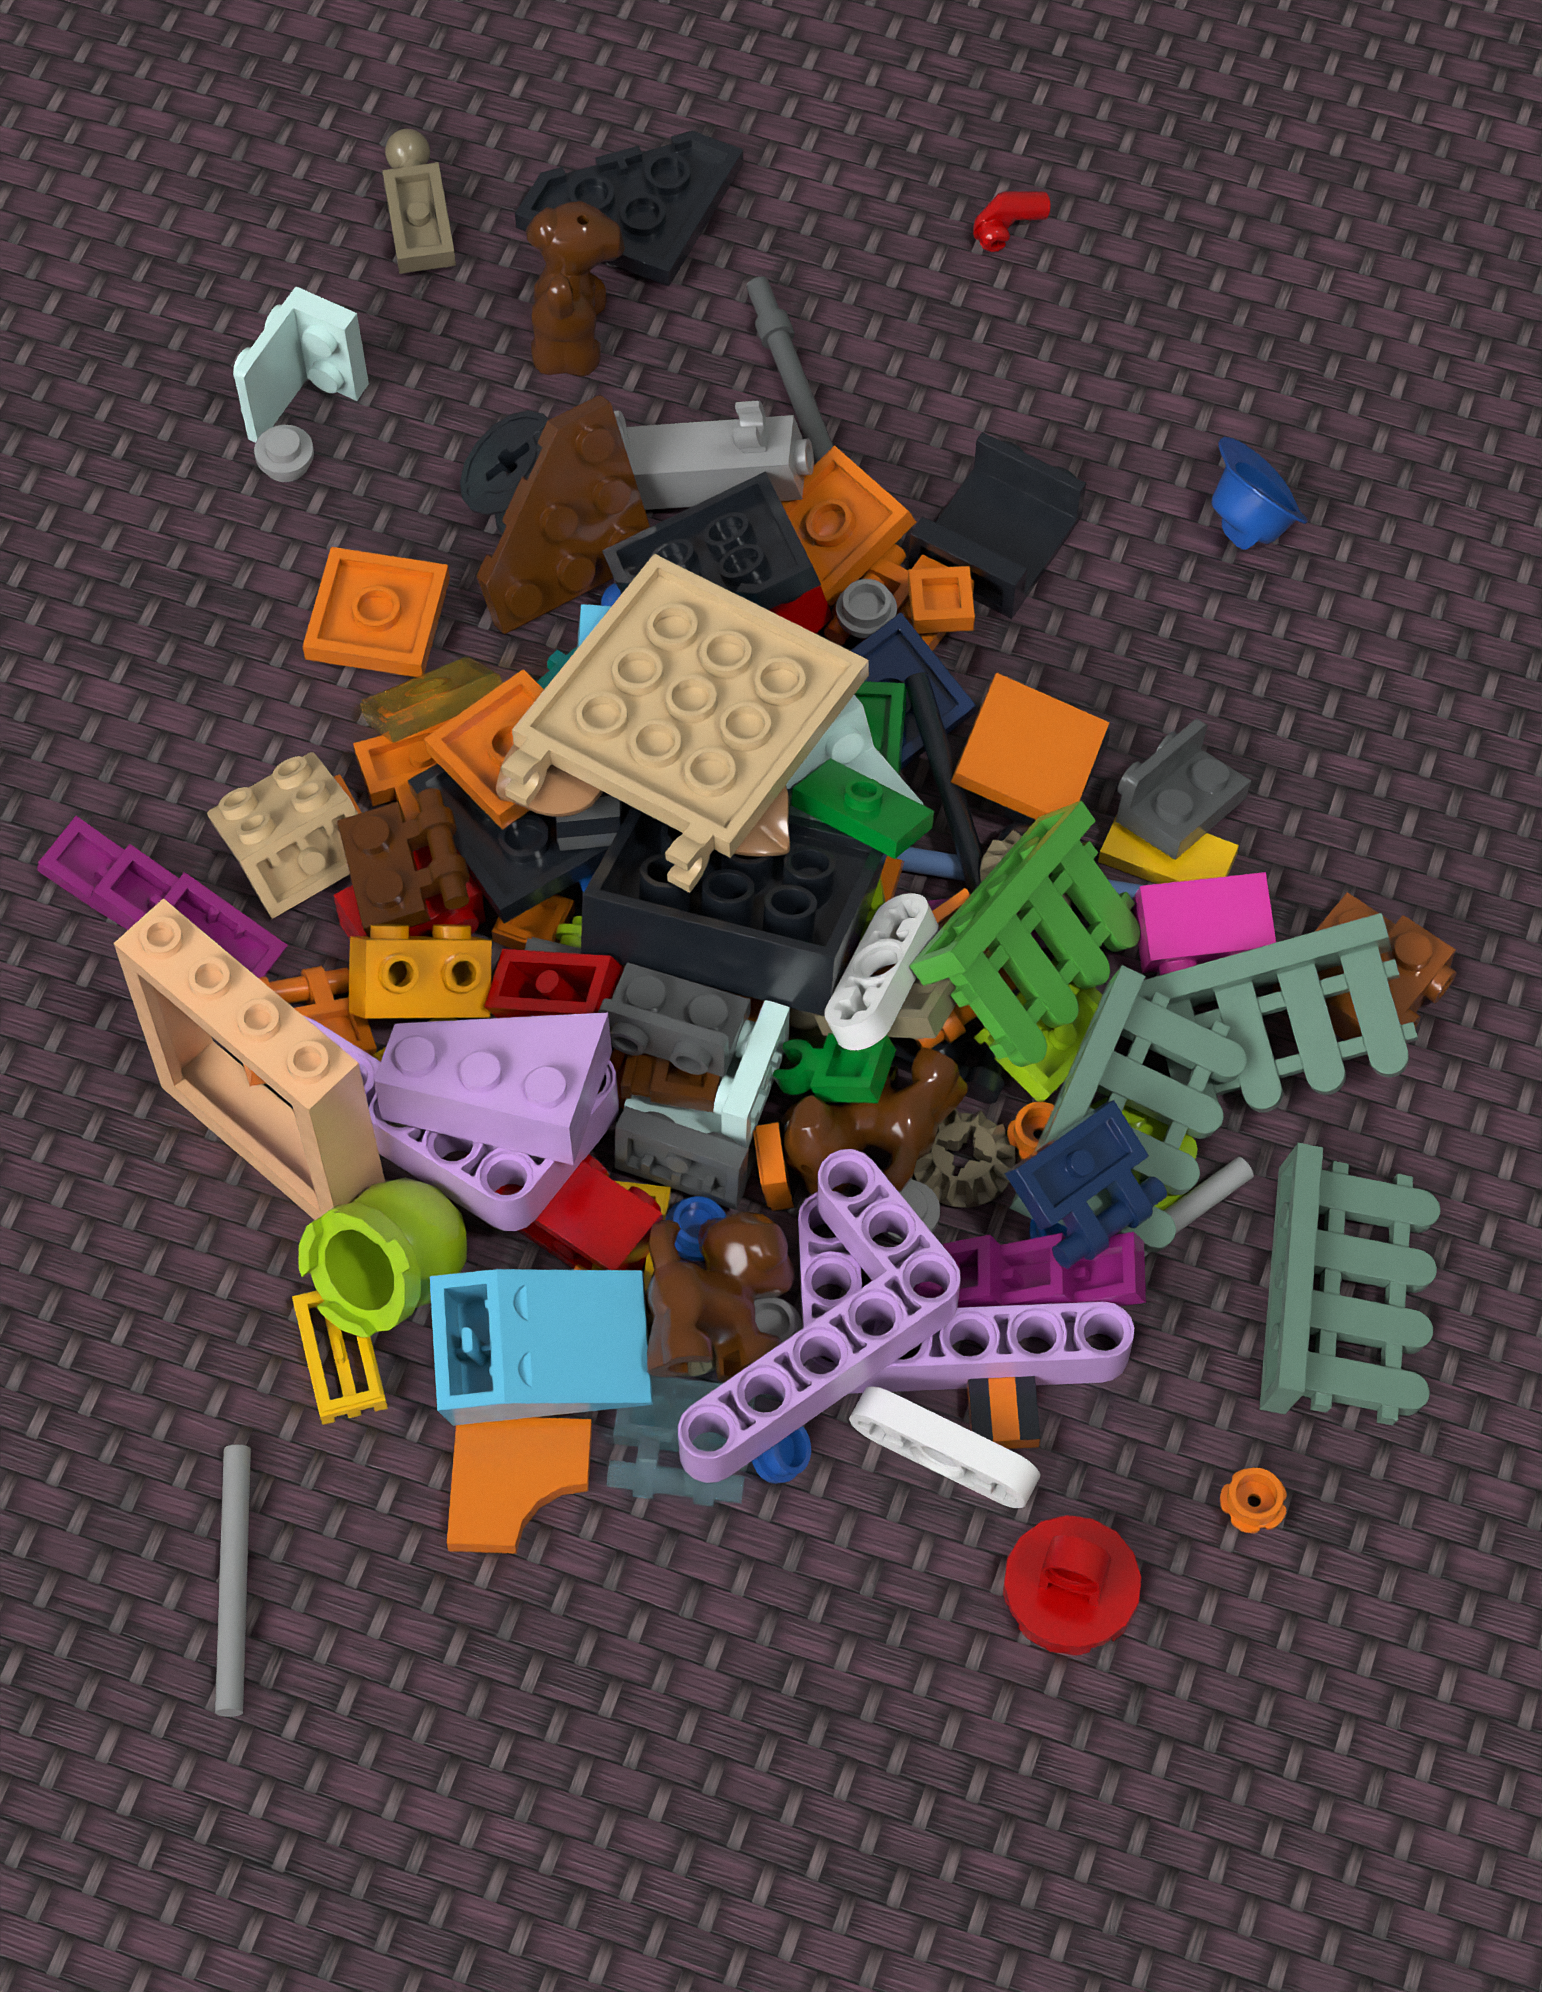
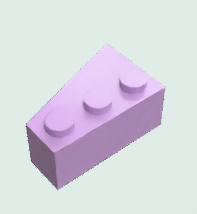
[374,1012,612,1165]

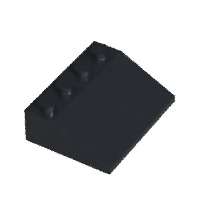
[581,807,887,1016]

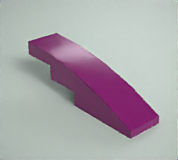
[37,816,288,978]
[869,1232,1146,1308]

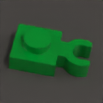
[772,1033,896,1103]

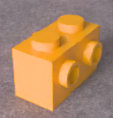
[349,924,492,1018]

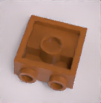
[1272,892,1457,1056]

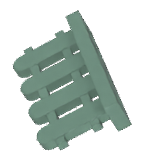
[1138,913,1418,1112]
[1010,965,1247,1252]
[1259,1143,1440,1426]

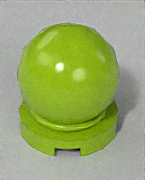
[299,1177,468,1338]

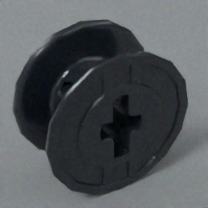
[460,410,549,535]

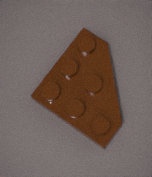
[477,394,650,634]

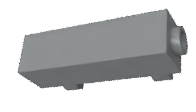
[614,401,814,510]

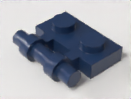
[1004,1100,1167,1269]

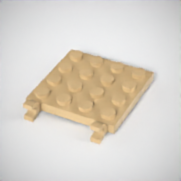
[502,554,869,893]

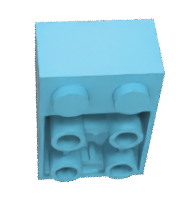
[430,1269,653,1426]

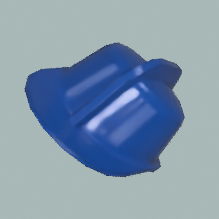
[1211,437,1308,550]

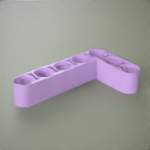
[304,1016,619,1231]
[678,1149,960,1483]
[798,1191,1135,1394]

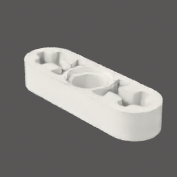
[825,893,939,1050]
[849,1387,1040,1508]

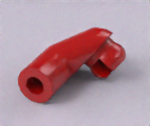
[973,191,1051,252]

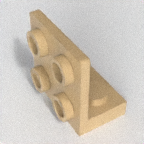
[207,752,358,919]

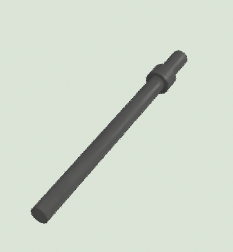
[746,277,833,464]

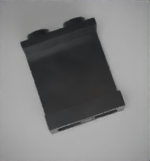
[908,432,1086,619]

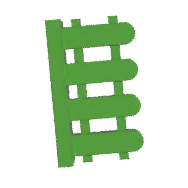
[909,801,1140,1067]

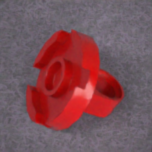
[1003,1515,1141,1656]

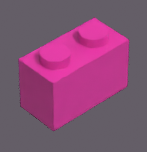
[1132,872,1276,976]

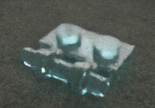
[607,1375,757,1507]

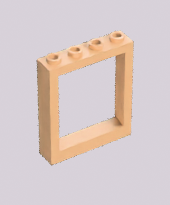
[114,898,385,1220]

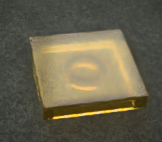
[359,656,503,743]

